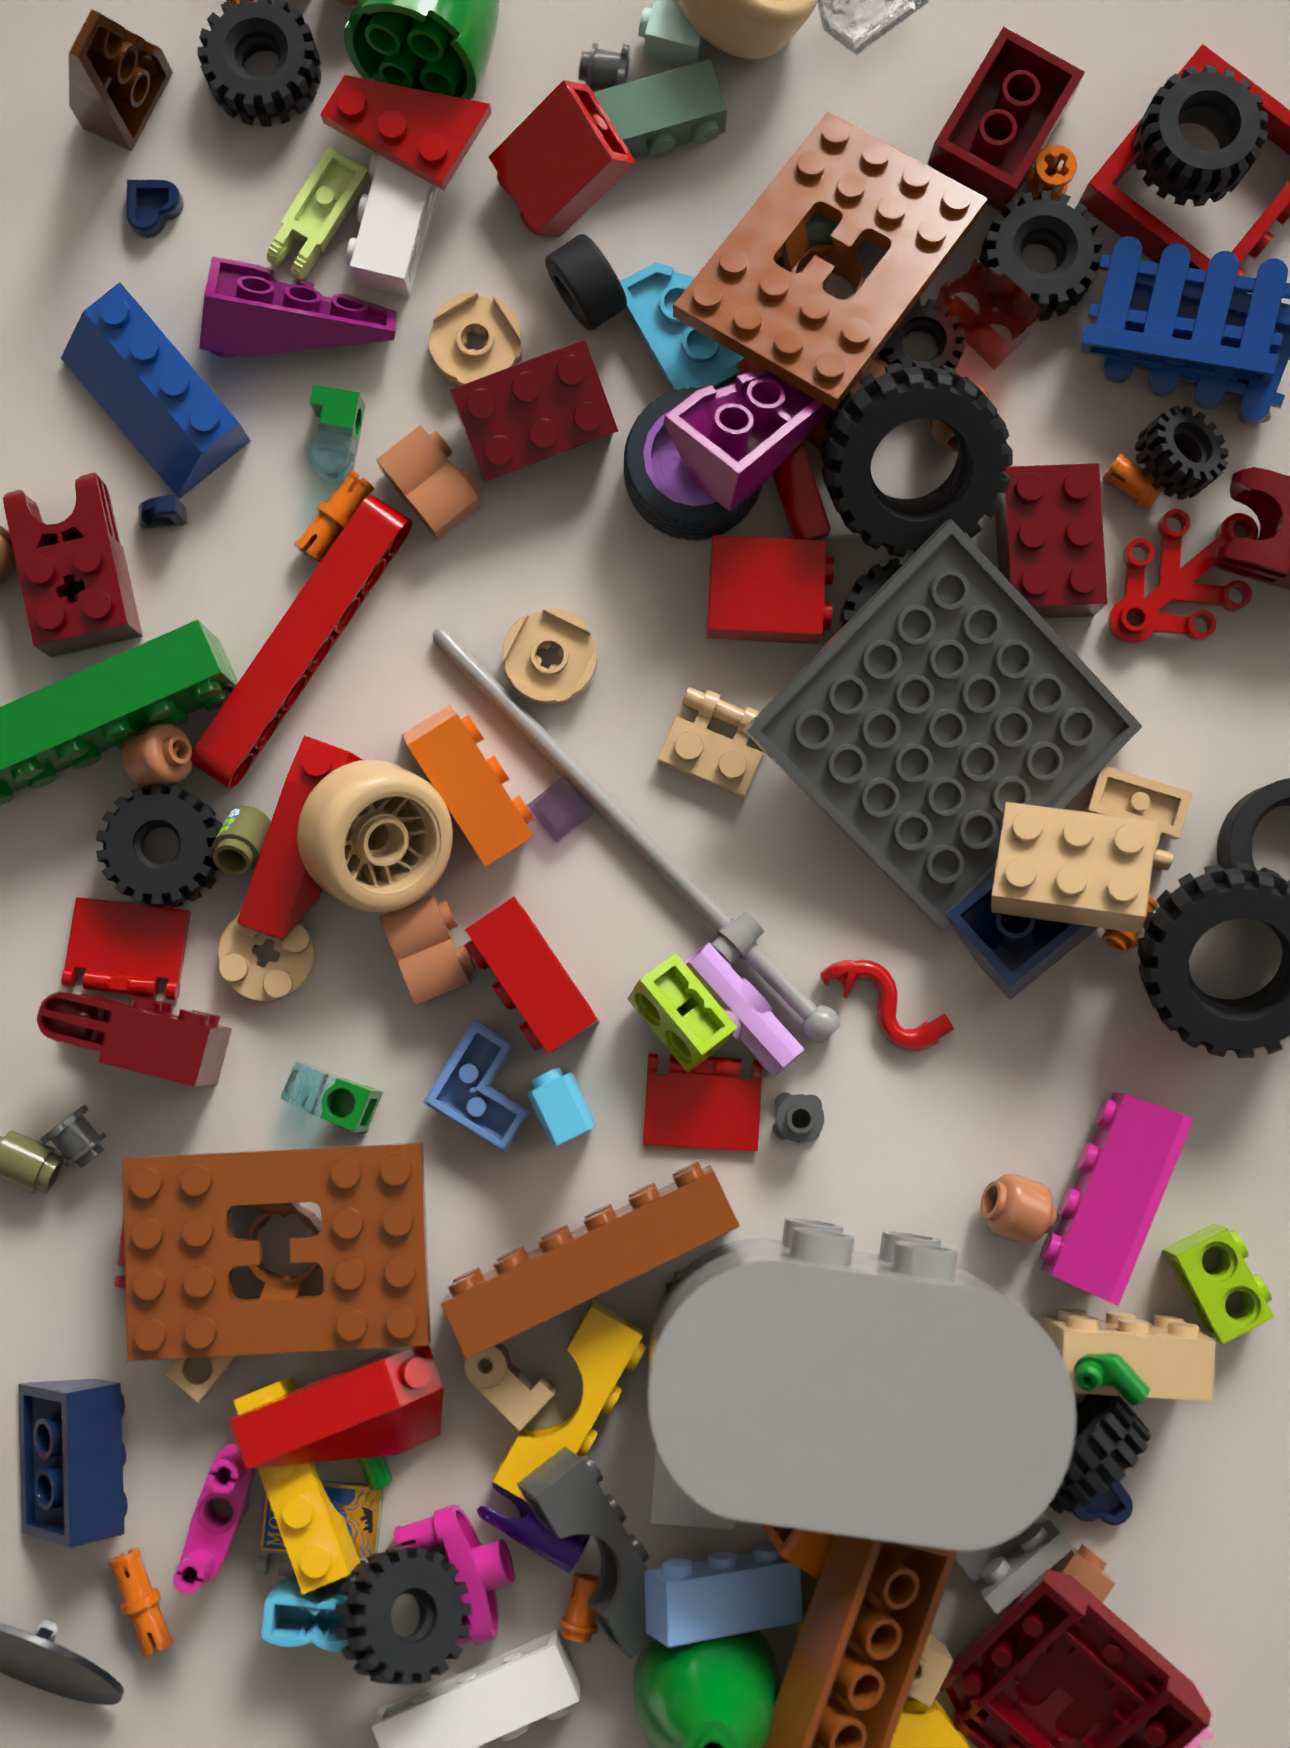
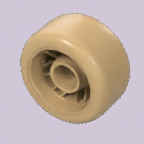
[677,0,818,60]
[297,760,453,913]

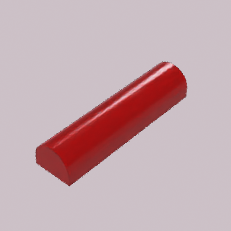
[737,358,831,540]

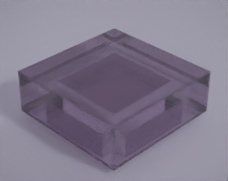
[526,776,593,844]

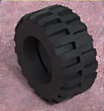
[820,361,1013,557]
[1137,863,1290,1059]

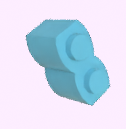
[526,1067,597,1147]
[261,1578,349,1652]

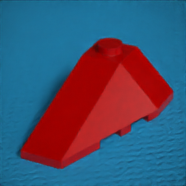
[237,735,362,941]
[227,1346,444,1469]

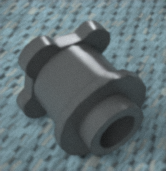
[578,43,630,90]
[773,1092,825,1143]
[40,1104,106,1168]

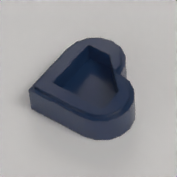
[126,180,184,238]
[1072,1481,1133,1525]

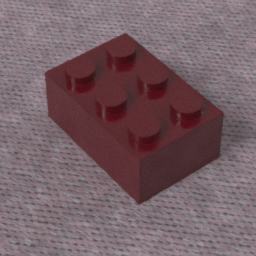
[927,26,1085,212]
[449,339,618,482]
[995,463,1108,618]

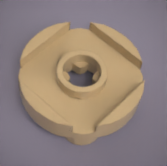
[429,293,522,386]
[502,608,597,705]
[218,913,317,1001]

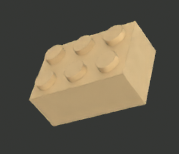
[991,802,1158,933]
[1042,1308,1216,1402]

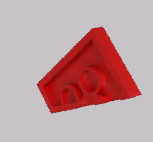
[320,75,491,191]

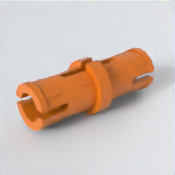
[294,470,374,563]
[108,1547,174,1657]

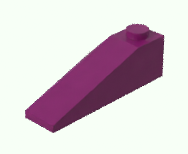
[199,256,396,358]
[664,371,863,512]

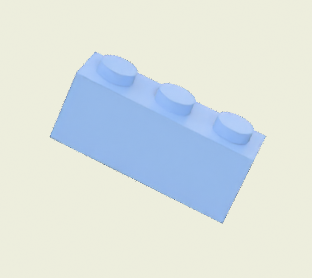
[644,1544,803,1647]

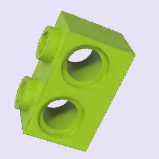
[627,953,738,1073]
[1163,1224,1275,1345]

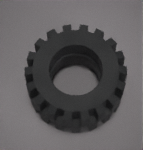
[1133,65,1268,207]

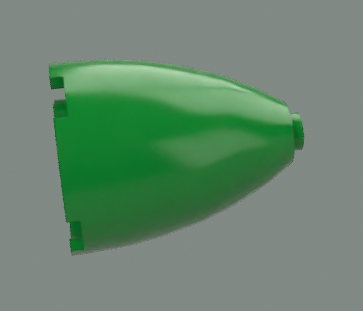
[344,0,499,100]
[633,1630,780,1748]

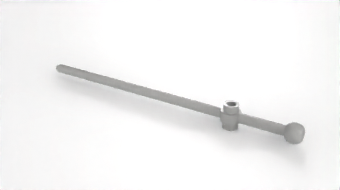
[433,628,840,1043]

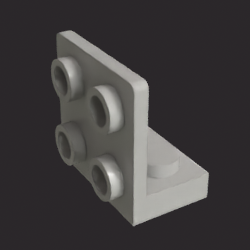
[955,1512,1074,1614]

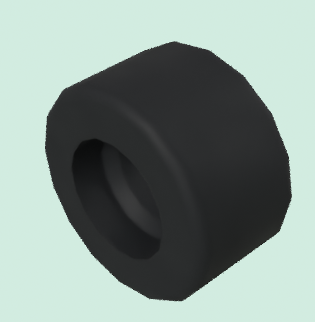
[545,234,627,330]

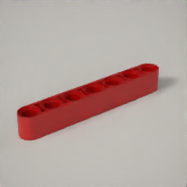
[190,494,412,789]

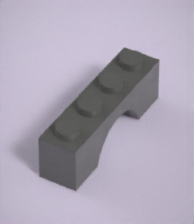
[517,1447,655,1659]

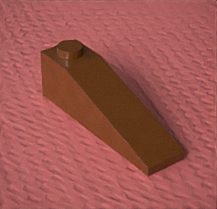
[69,9,173,151]

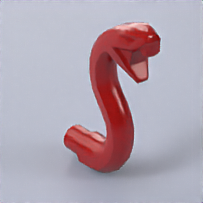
[820,959,954,1052]

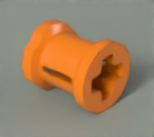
[1027,145,1077,201]

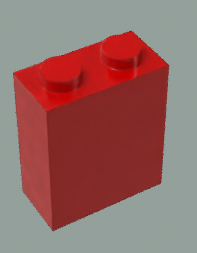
[488,80,637,237]
[706,535,834,644]

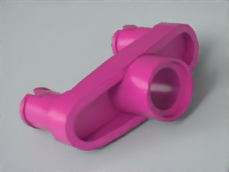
[173,1442,256,1594]
[393,1504,515,1645]

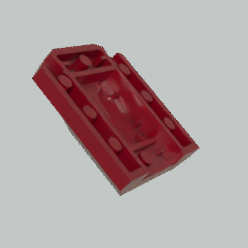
[940,1569,1211,1748]

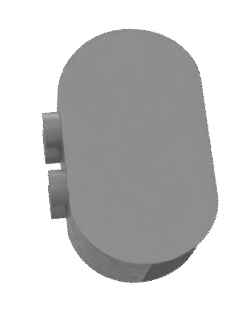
[647,1218,1076,1551]

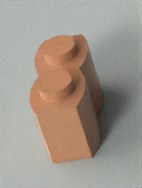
[376,425,482,540]
[379,894,476,1006]

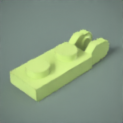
[266,147,370,281]

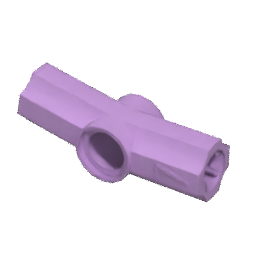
[684,942,805,1077]

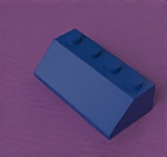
[61,282,251,499]

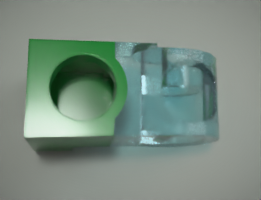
[307,385,365,485]
[280,1061,383,1132]

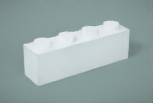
[346,152,439,297]
[371,1629,581,1748]

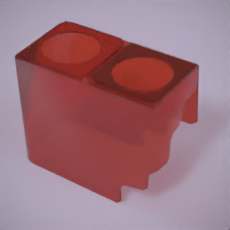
[934,259,1042,370]

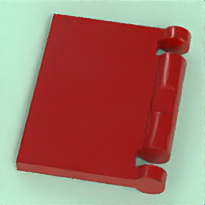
[61,897,191,1000]
[643,1053,763,1151]

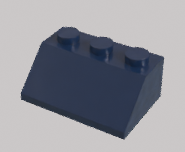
[946,875,1098,1000]
[18,1379,128,1548]

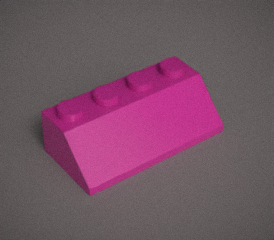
[1040,1092,1194,1306]

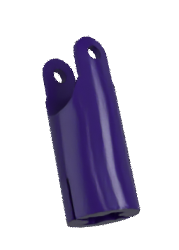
[477,1482,591,1574]

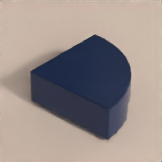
[138,495,187,528]

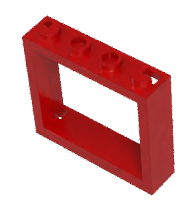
[1078,44,1290,276]

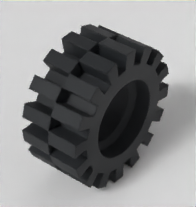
[877,298,965,369]
[1135,406,1229,500]

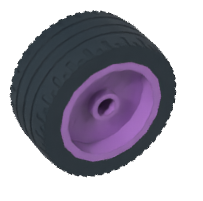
[624,387,762,540]

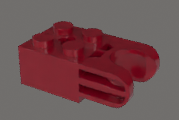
[1214,467,1290,590]
[3,472,143,657]
[37,992,232,1087]

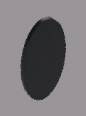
[0,1619,124,1705]

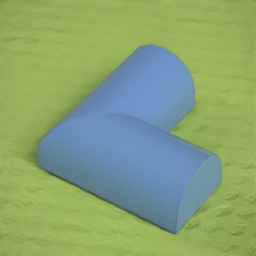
[423,1019,531,1153]

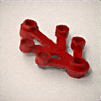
[1108,509,1258,644]

